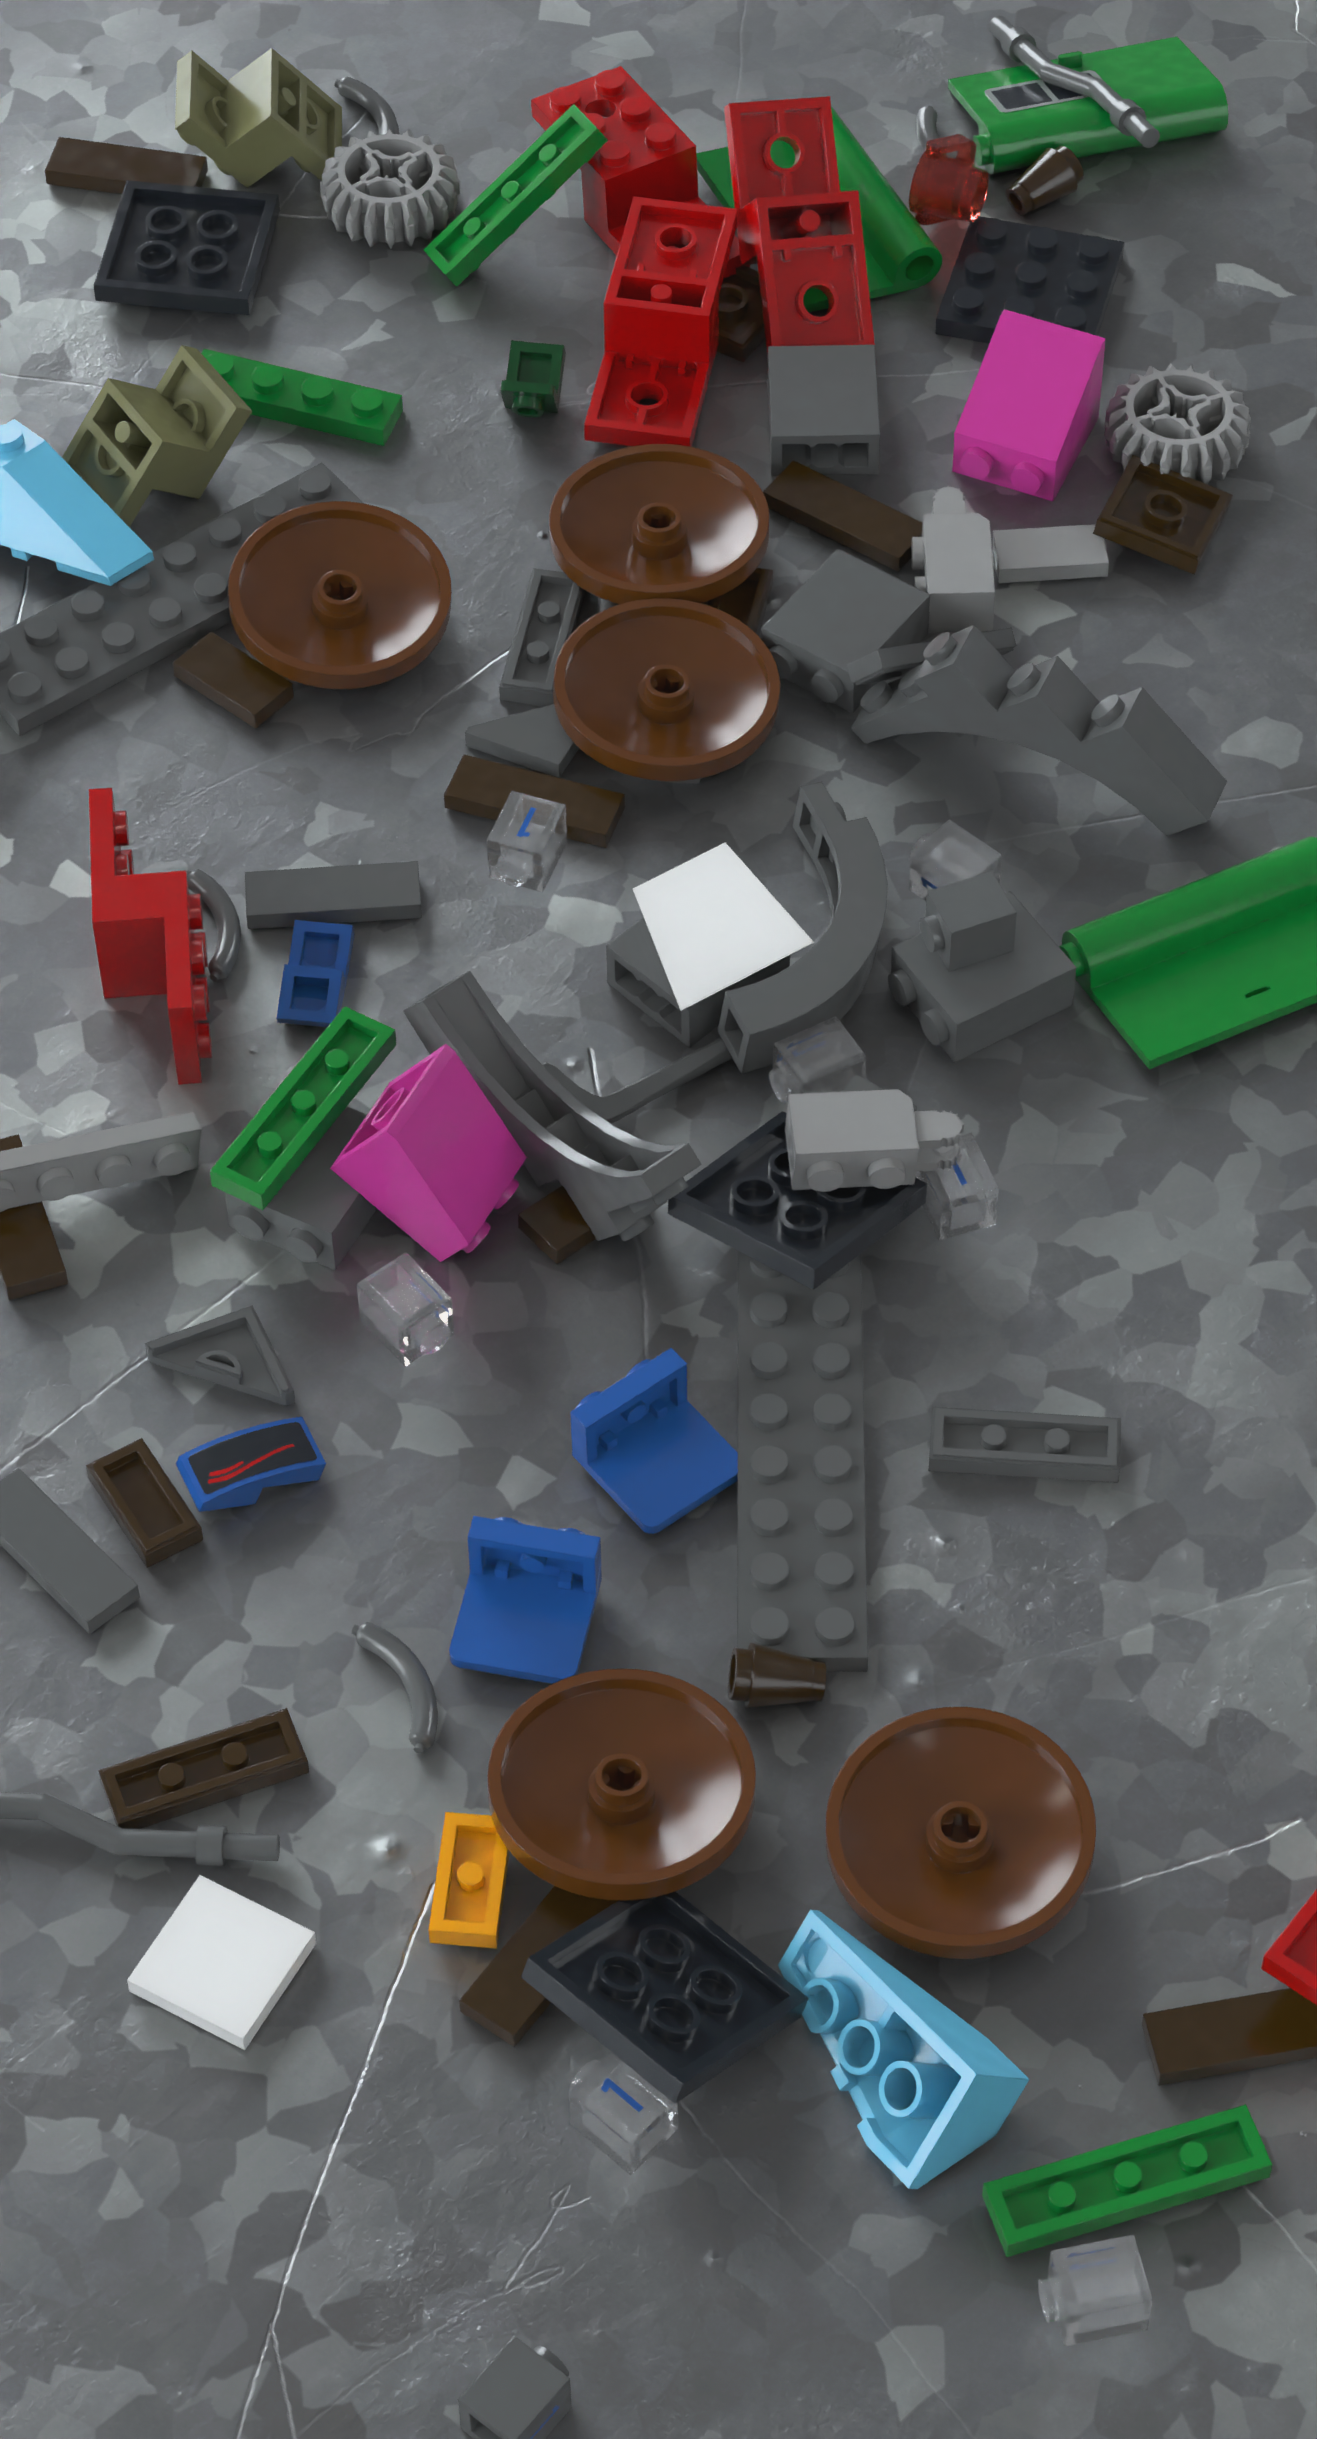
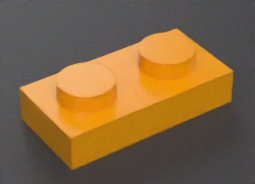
[428,1812,510,1949]

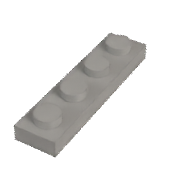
[0,1111,202,1212]

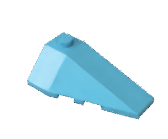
[0,419,154,586]
[778,1910,1030,2189]

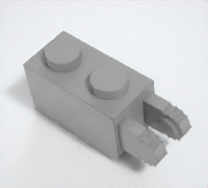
[912,485,995,632]
[785,1089,964,1192]

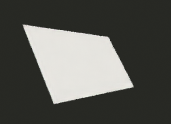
[633,842,814,1011]

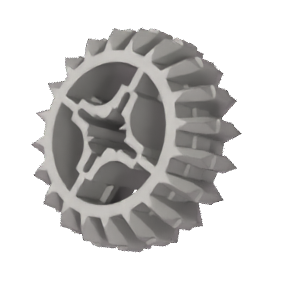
[320,128,460,249]
[1104,362,1251,485]

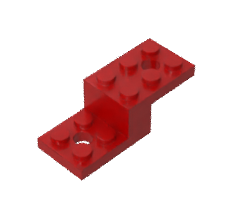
[531,66,750,279]
[724,96,875,355]
[584,197,737,447]
[89,788,212,1085]

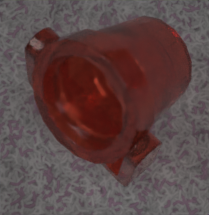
[909,134,989,225]

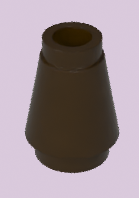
[1006,145,1084,215]
[728,1643,826,1708]

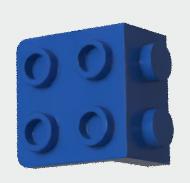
[570,1348,738,1534]
[449,1516,602,1684]

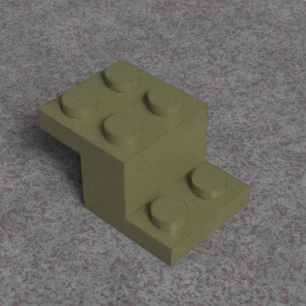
[175,48,342,188]
[62,345,252,527]

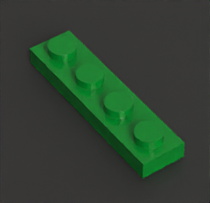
[424,104,608,287]
[201,349,403,446]
[210,1006,397,1210]
[982,2104,1272,2258]

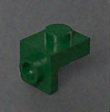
[500,340,566,417]

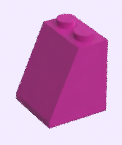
[952,309,1106,501]
[330,1044,527,1262]

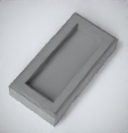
[992,524,1109,583]

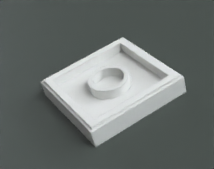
[127,1875,316,2050]

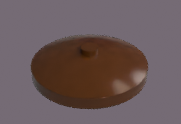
[549,444,769,604]
[228,501,452,689]
[553,598,780,781]
[488,1668,756,1901]
[826,1707,1096,1959]

